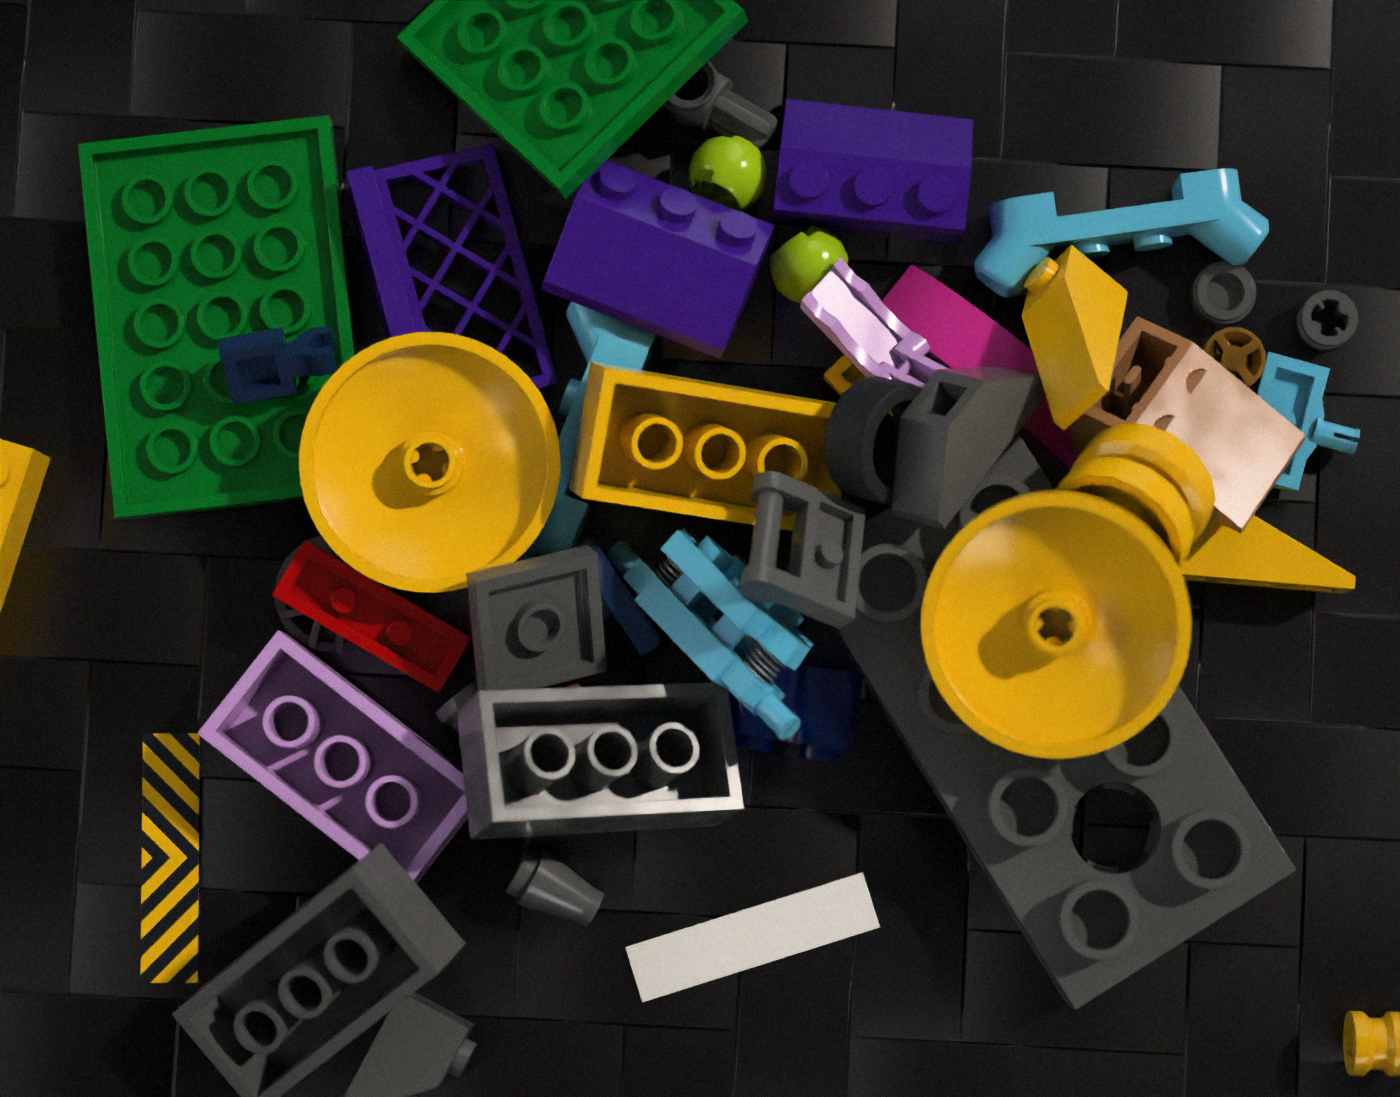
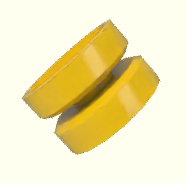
[1055,423,1216,568]

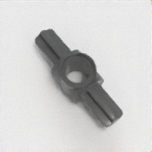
[662,61,778,149]

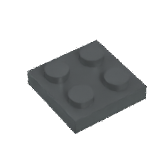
[466,545,607,691]

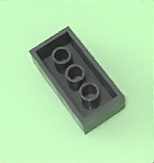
[457,683,744,840]
[172,842,466,1097]

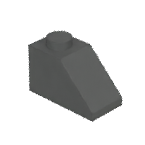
[344,992,477,1097]

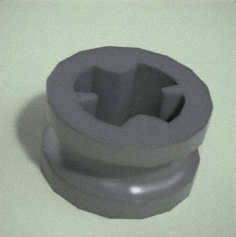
[1296,290,1358,350]

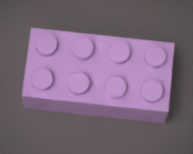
[197,630,468,884]

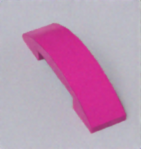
[882,264,1079,471]

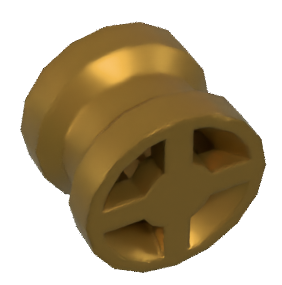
[1201,327,1266,387]

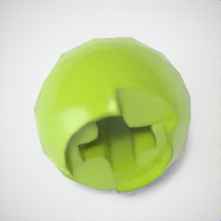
[687,135,768,211]
[770,226,848,304]

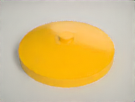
[299,332,561,593]
[921,490,1192,759]

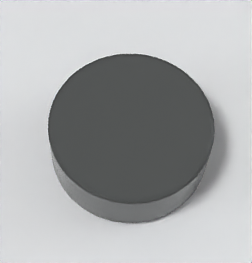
[1190,261,1257,327]

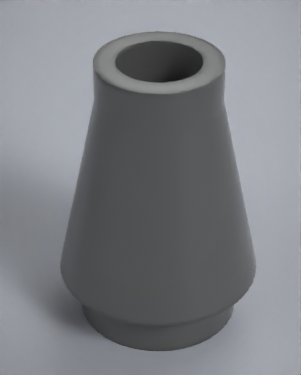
[503,846,604,927]

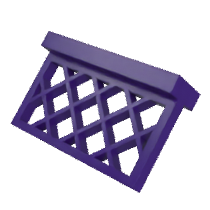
[345,143,558,391]

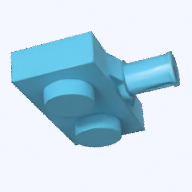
[1254,352,1360,493]

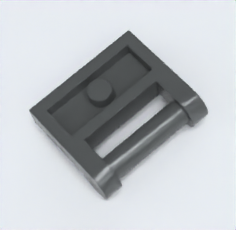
[739,471,866,630]

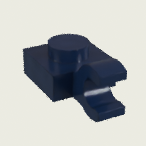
[219,327,337,405]

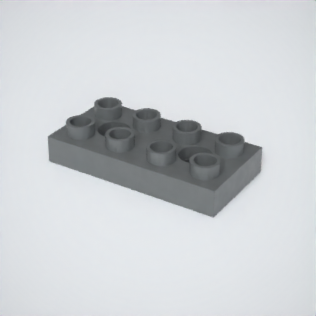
[829,433,1296,1010]

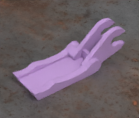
[800,257,948,388]

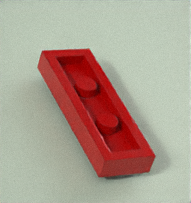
[271,540,472,693]

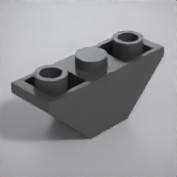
[892,366,1046,530]

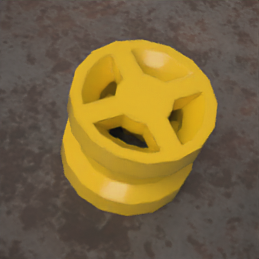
[1343,1011,1400,1077]

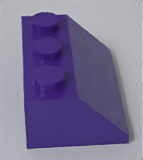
[772,99,973,245]
[541,160,775,359]

